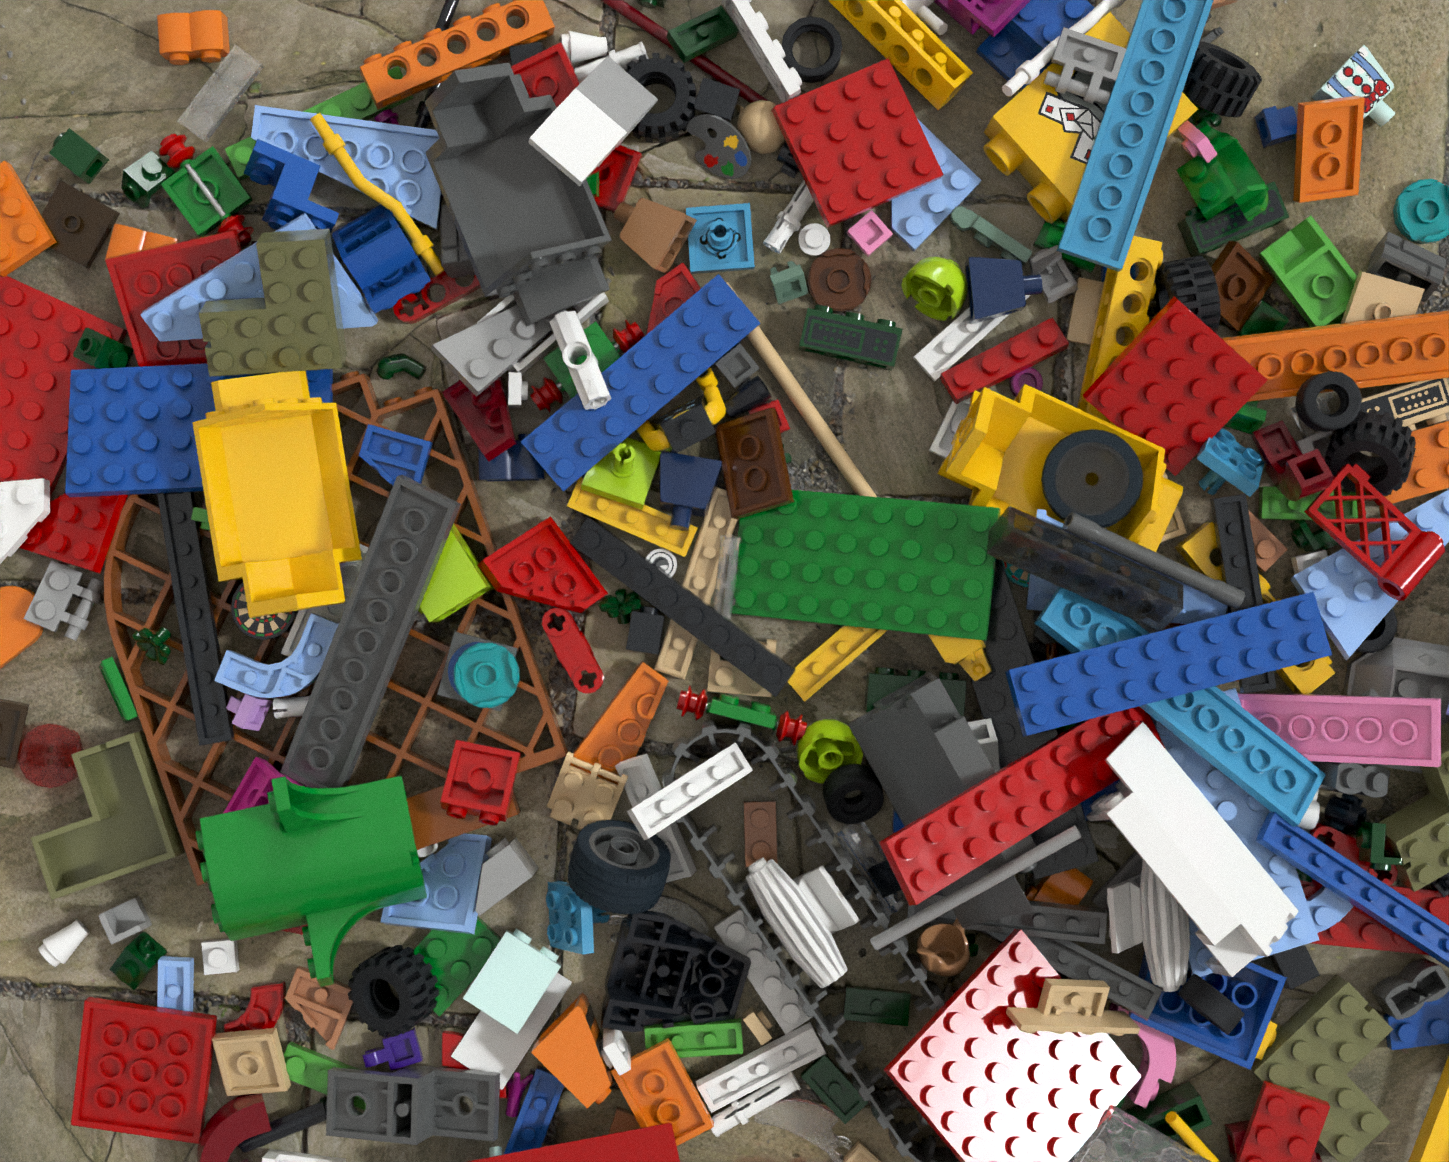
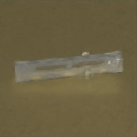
[711,535,741,621]

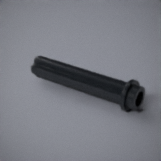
[238,1096,327,1153]

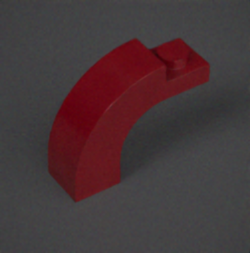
[1252,420,1333,501]
[197,1093,272,1162]

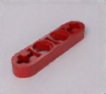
[393,271,481,324]

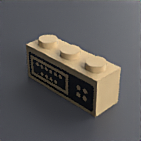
[1360,378,1449,431]

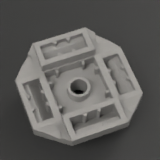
[1343,637,1449,773]

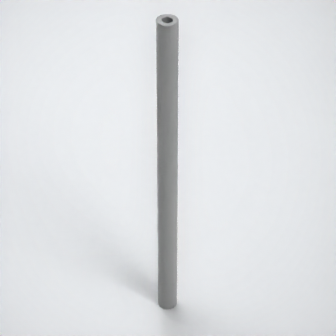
[870,825,1081,951]

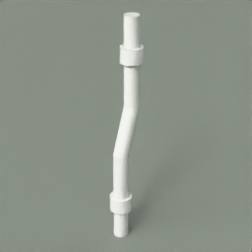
[1002,0,1127,97]

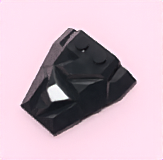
[601,911,751,1032]

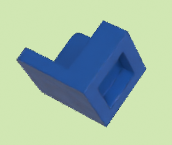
[1254,106,1297,148]

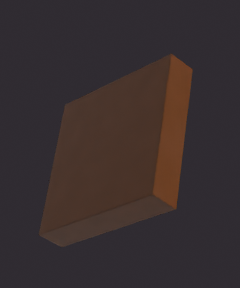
[1211,241,1274,332]

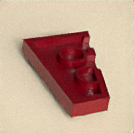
[442,375,516,462]

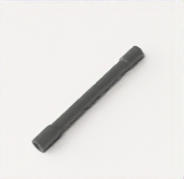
[1063,512,1245,609]

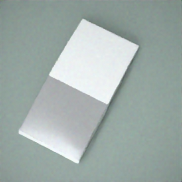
[528,56,658,186]

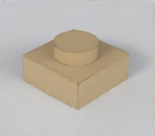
[742,1005,774,1046]

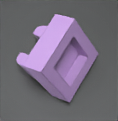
[226,694,272,731]

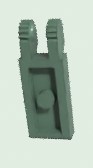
[950,206,1032,266]

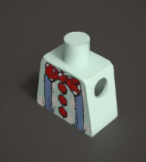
[1312,45,1395,127]

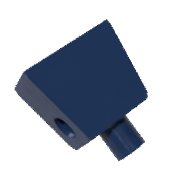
[965,257,1043,324]
[660,451,722,531]

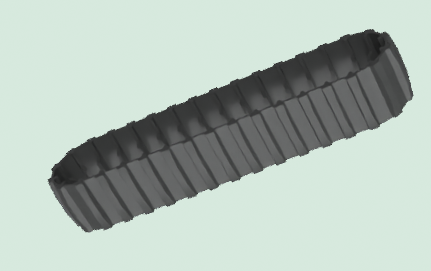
[662,719,960,1162]

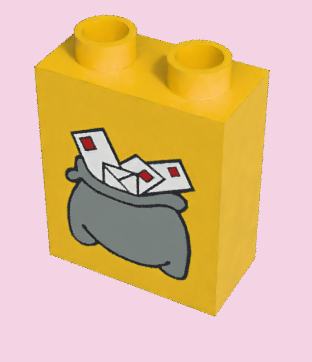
[983,12,1198,224]

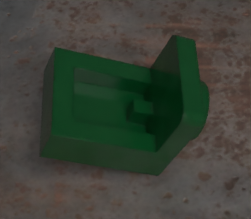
[121,150,175,209]
[1238,300,1288,336]
[73,328,133,369]
[1290,519,1348,552]
[1356,821,1403,871]
[109,932,167,991]

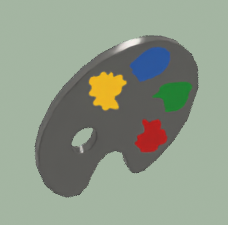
[687,114,751,179]

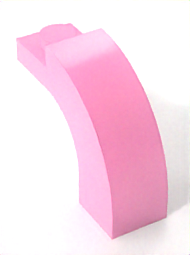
[1109,1002,1176,1108]

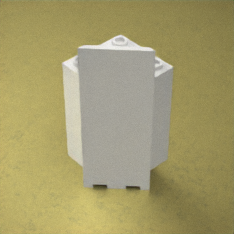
[1086,722,1299,977]

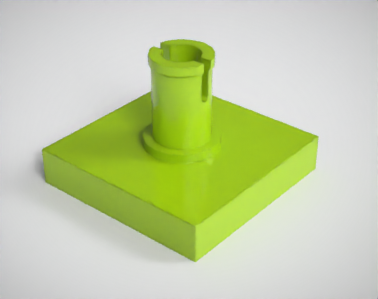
[581,437,663,510]

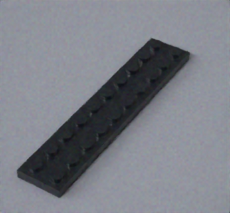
[971,548,1099,880]

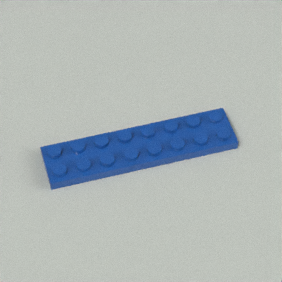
[521,274,761,492]

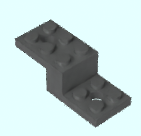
[326,1064,500,1145]

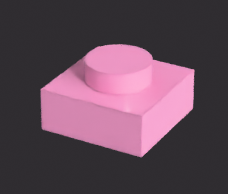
[1178,120,1217,163]
[847,210,893,257]

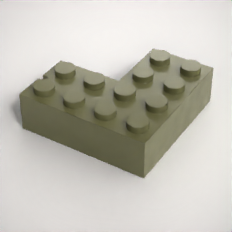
[199,228,347,377]
[1378,722,1449,892]
[30,731,185,900]
[1249,975,1394,1162]

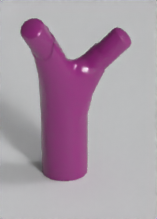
[505,1072,533,1117]

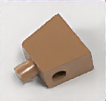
[614,198,697,274]

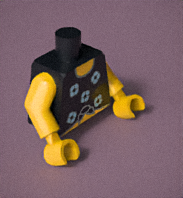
[636,367,726,454]

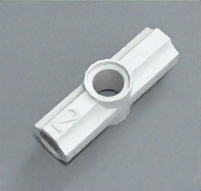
[550,311,612,410]

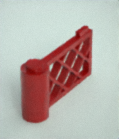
[1304,464,1445,601]

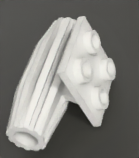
[746,857,860,988]
[1106,861,1190,992]

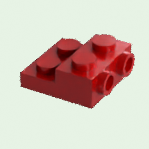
[440,740,521,826]

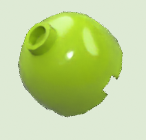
[901,256,968,321]
[796,719,863,784]

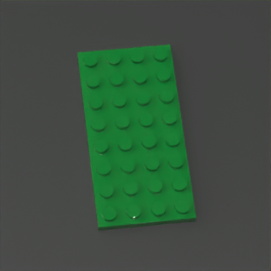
[729,490,1001,641]

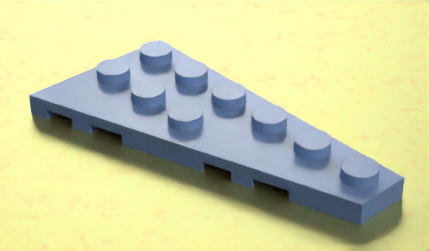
[251,105,442,230]
[1290,490,1449,661]

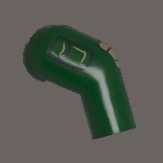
[376,353,427,380]

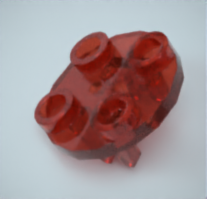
[18,723,83,788]

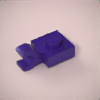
[362,1027,423,1070]

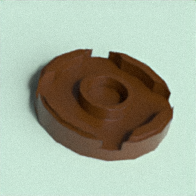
[807,248,871,313]

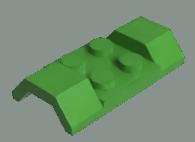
[1259,215,1357,327]

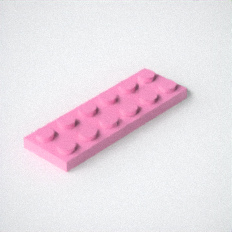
[1237,692,1441,767]

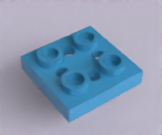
[686,203,755,274]
[1197,429,1265,497]
[546,881,609,955]

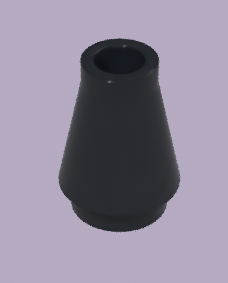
[723,375,772,419]

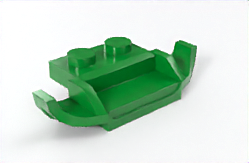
[1176,120,1269,222]

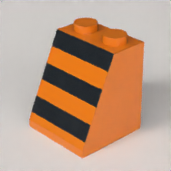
[531,992,614,1109]

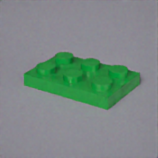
[414,916,502,1017]

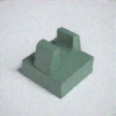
[770,261,808,305]

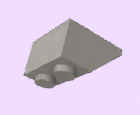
[475,837,539,916]

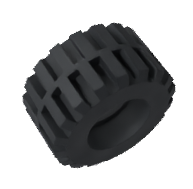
[1183,41,1262,117]
[626,53,696,143]
[1155,255,1221,333]
[1324,409,1416,496]
[348,945,439,1037]

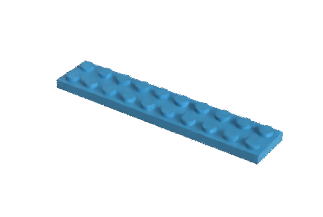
[1057,0,1213,272]
[1035,571,1326,827]

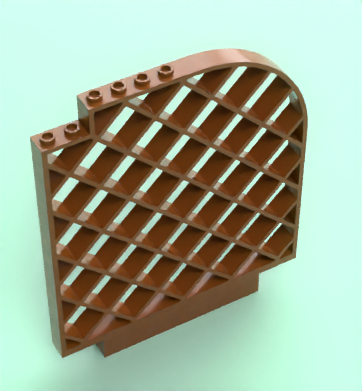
[104,371,568,886]

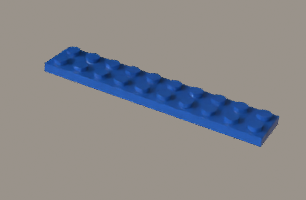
[1005,592,1332,737]

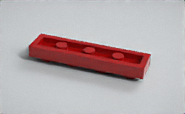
[940,317,1069,404]

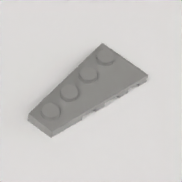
[431,305,568,397]

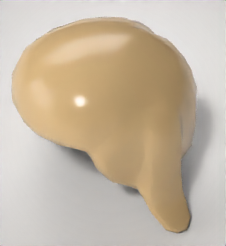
[736,100,785,154]

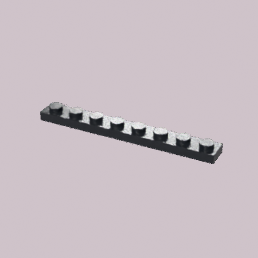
[157,492,235,746]
[570,517,796,697]

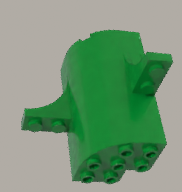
[196,776,427,987]

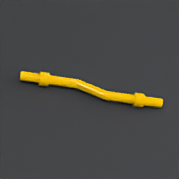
[310,113,445,276]

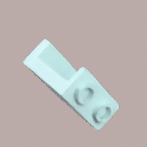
[463,928,561,1034]

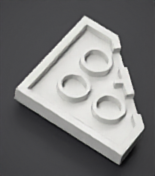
[0,478,50,564]

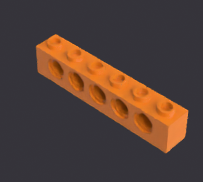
[360,0,555,110]

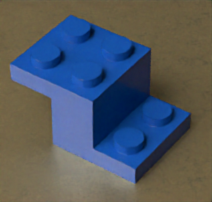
[976,0,1095,92]
[243,139,339,233]
[331,205,431,314]

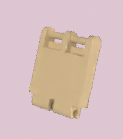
[547,751,628,830]

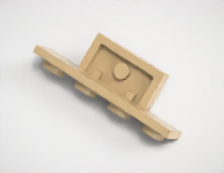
[1006,978,1140,1036]

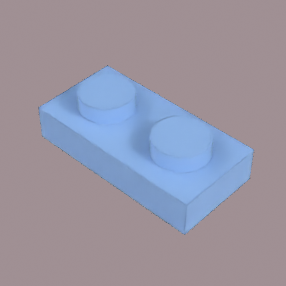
[157,956,194,1012]

